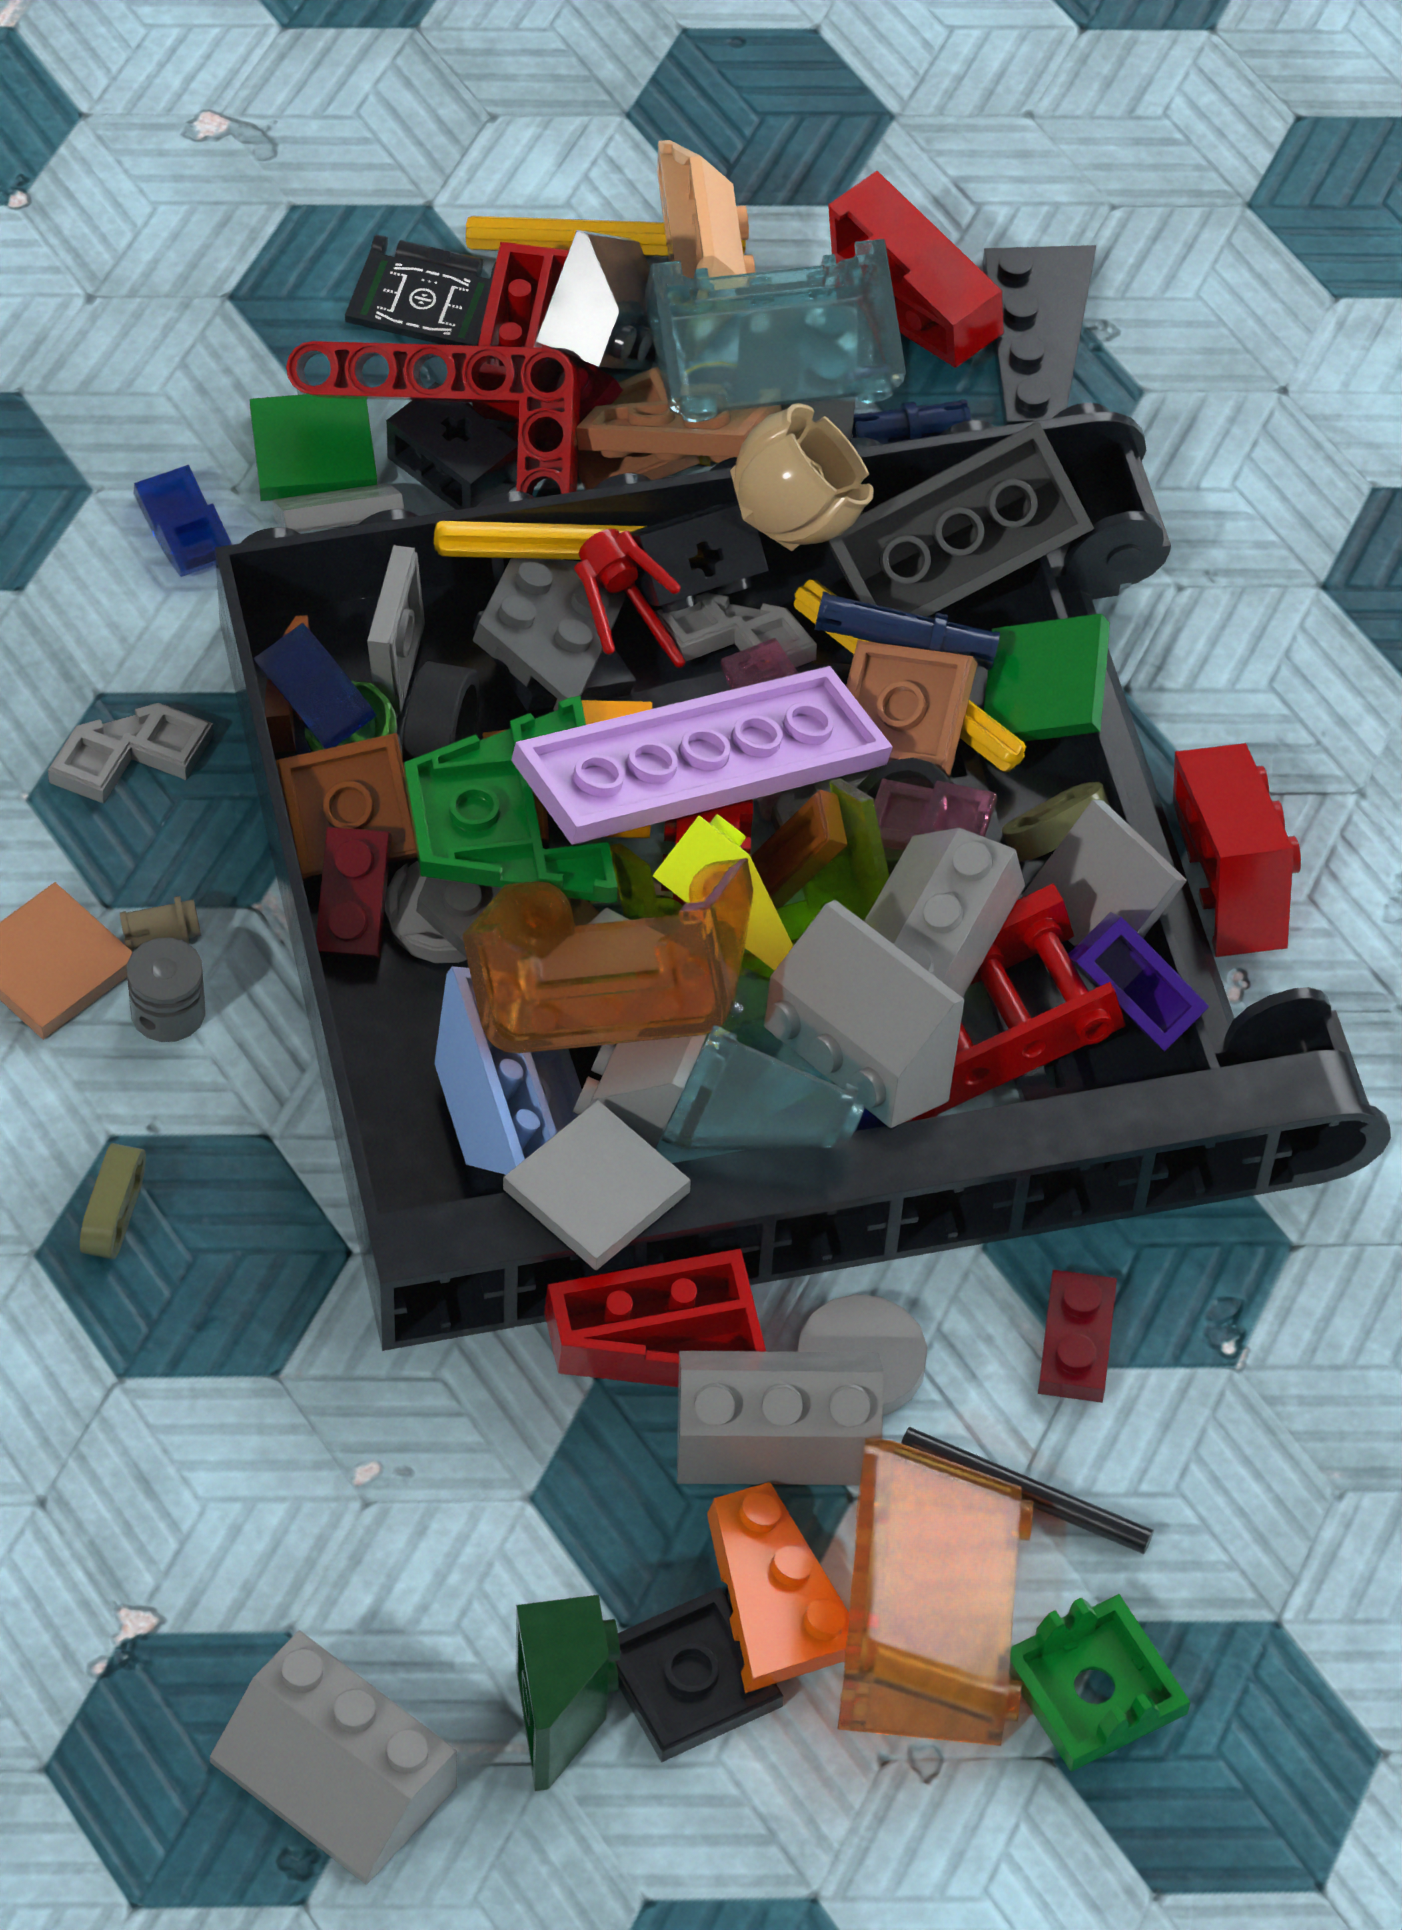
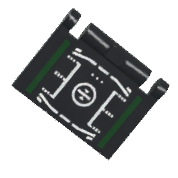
[345,234,496,346]

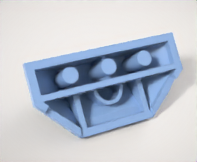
[434,966,582,1175]

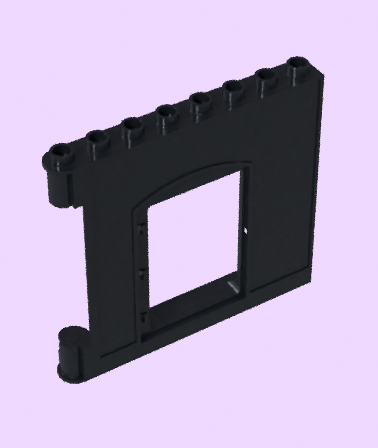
[215,403,1391,1351]

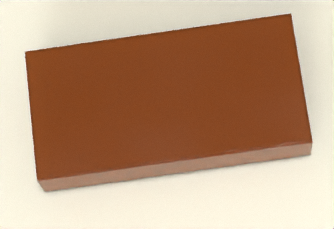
[750,789,848,911]

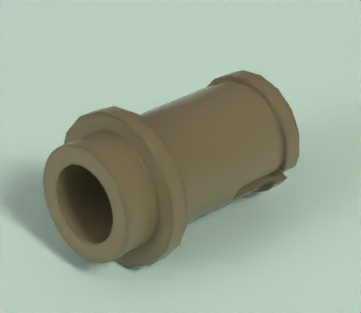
[120,896,201,951]

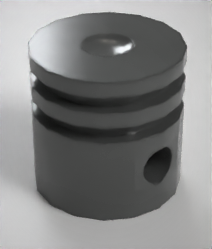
[127,938,205,1042]

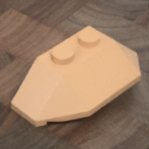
[657,140,756,367]

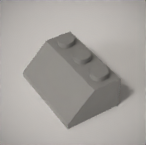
[864,827,1025,998]
[764,900,965,1128]
[572,960,736,1149]
[677,1351,884,1485]
[210,1630,457,1885]

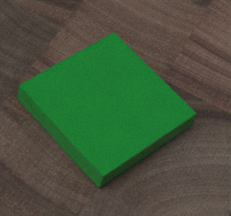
[249,394,377,501]
[984,613,1110,742]

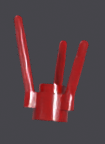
[574,529,685,668]

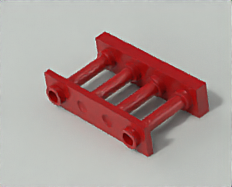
[904,883,1126,1123]

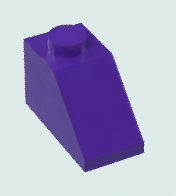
[1068,912,1210,1051]

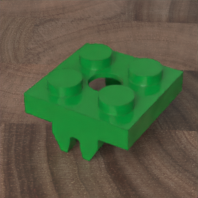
[1001,1594,1190,1772]

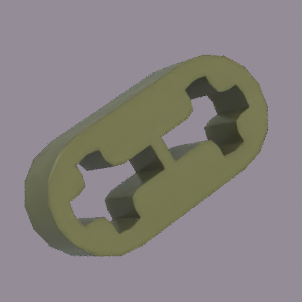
[1001,782,1111,861]
[80,1143,146,1259]

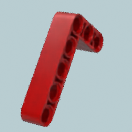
[286,341,581,496]

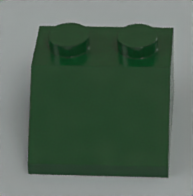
[516,1595,620,1791]

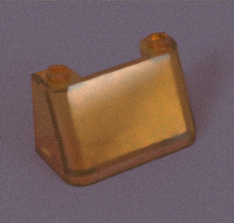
[462,858,753,1053]
[837,1437,1033,1746]

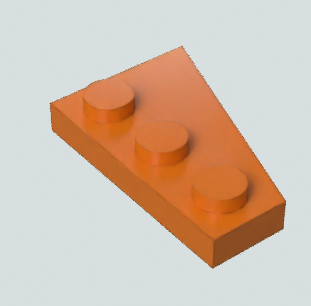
[707,1482,866,1693]

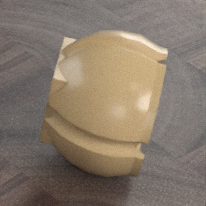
[730,403,874,551]

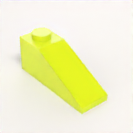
[652,814,793,971]

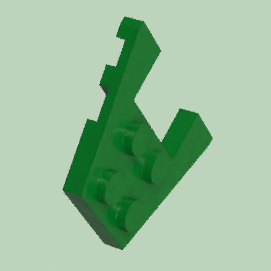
[404,696,618,903]

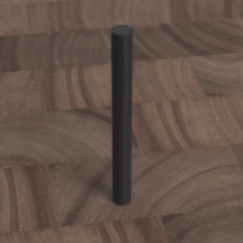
[899,1427,1154,1554]

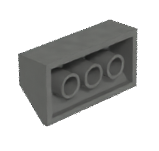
[826,422,1094,617]

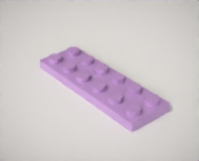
[511,666,893,845]

